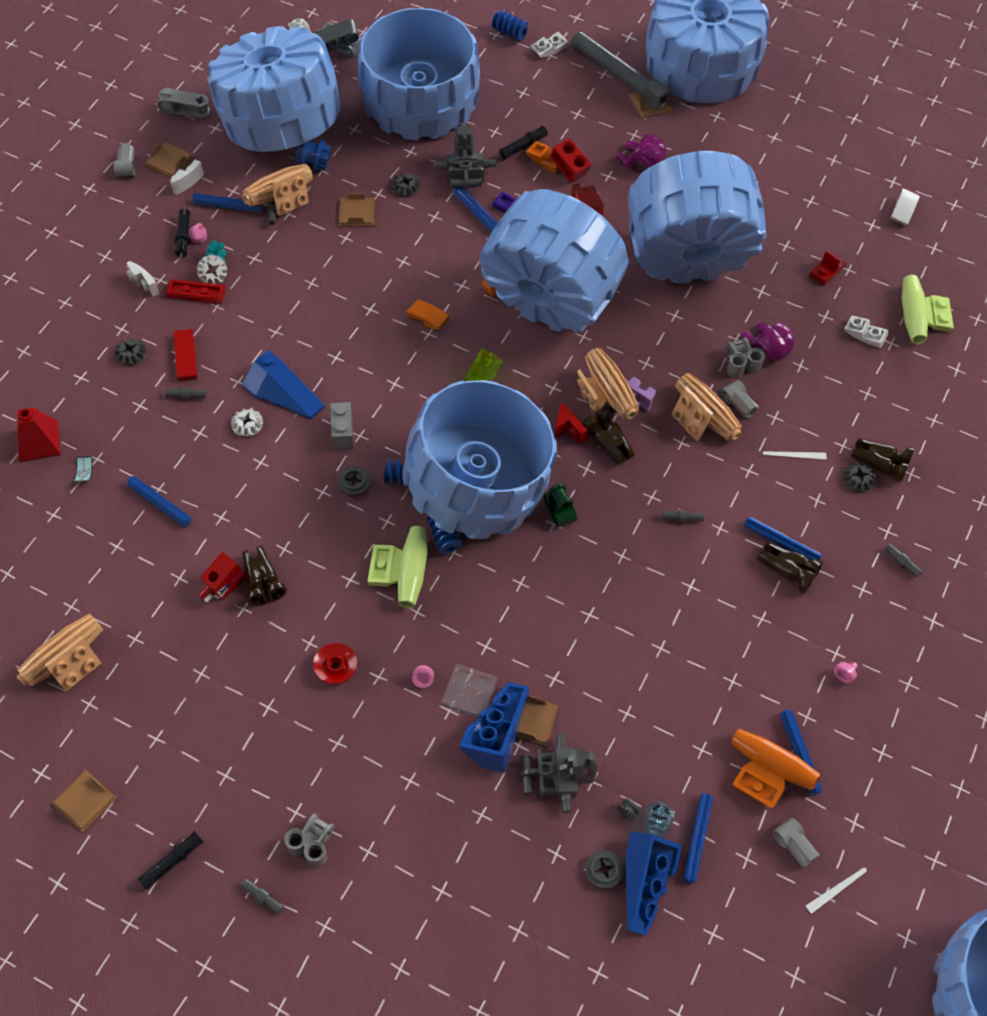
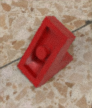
[809,251,847,286]
[555,403,587,445]

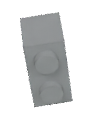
[330,402,354,450]

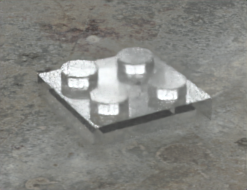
[441,664,498,718]

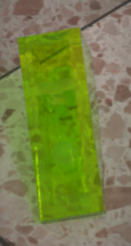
[464,348,504,382]

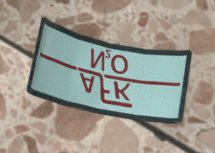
[73,456,93,481]

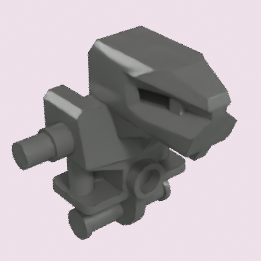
[434,123,496,190]
[520,733,597,813]

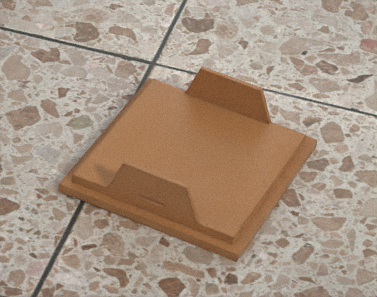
[628,92,673,119]
[144,142,194,178]
[338,193,375,227]
[516,696,559,747]
[51,769,117,833]

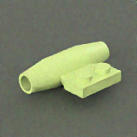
[901,275,954,344]
[367,526,428,609]

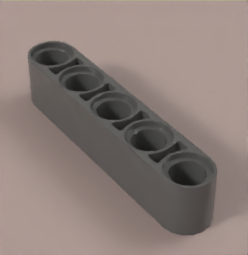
[313,19,359,52]

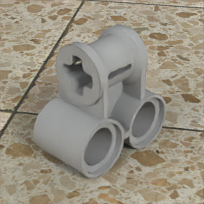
[726,337,765,378]
[284,813,335,868]

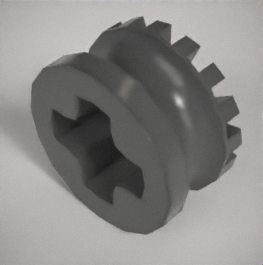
[617,798,640,821]

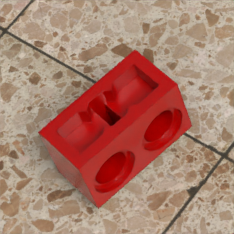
[549,138,592,183]

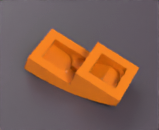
[526,141,559,174]
[406,299,450,330]

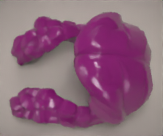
[616,134,666,169]
[741,321,795,363]

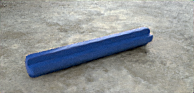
[453,187,497,232]
[192,193,263,213]
[126,476,192,527]
[744,517,822,560]
[780,710,822,795]
[683,793,713,884]

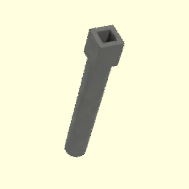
[571,31,671,111]

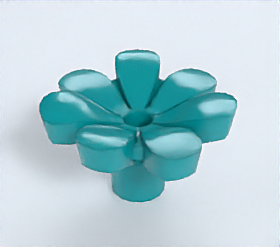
[205,240,227,262]

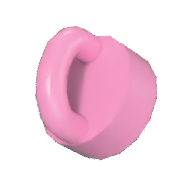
[188,223,208,244]
[834,662,858,684]
[412,665,434,688]

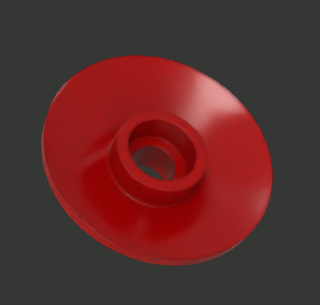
[313,643,357,684]

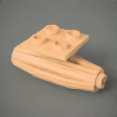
[242,164,313,216]
[577,348,639,419]
[671,373,742,441]
[16,614,103,691]

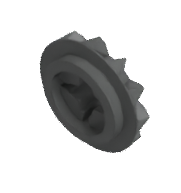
[392,172,420,196]
[114,338,146,365]
[843,462,876,492]
[338,466,370,497]
[586,850,623,889]

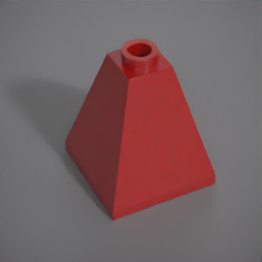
[17,407,61,462]

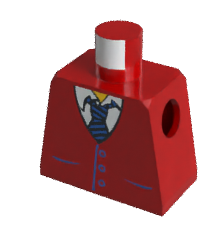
[198,551,246,603]

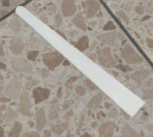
[763,451,827,460]
[806,868,867,914]

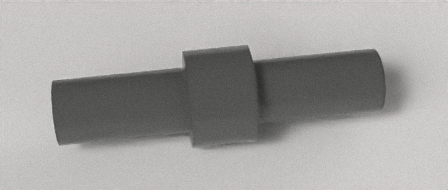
[267,201,277,226]
[166,387,207,399]
[662,510,704,522]
[884,544,922,577]
[241,879,284,915]

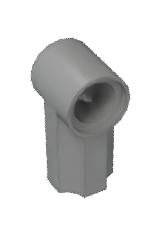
[114,143,135,177]
[720,380,759,419]
[773,818,820,868]

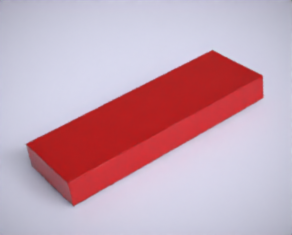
[166,279,226,304]
[173,328,198,381]

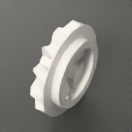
[197,255,227,284]
[231,408,263,437]

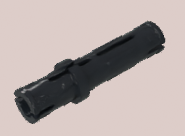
[499,126,548,160]
[175,209,191,258]
[137,831,204,891]

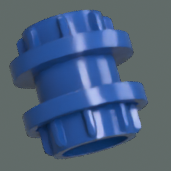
[295,140,331,172]

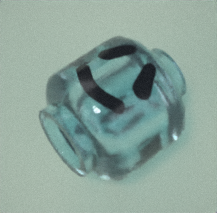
[642,801,674,837]

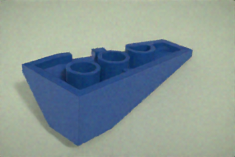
[242,350,325,419]
[459,682,530,773]
[626,831,682,935]

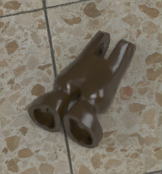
[582,407,635,465]
[851,438,915,482]
[757,542,823,594]
[242,546,287,606]

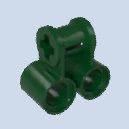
[543,483,577,527]

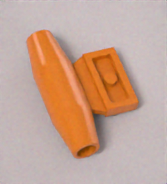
[731,729,821,810]

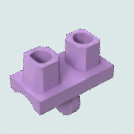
[626,377,656,412]

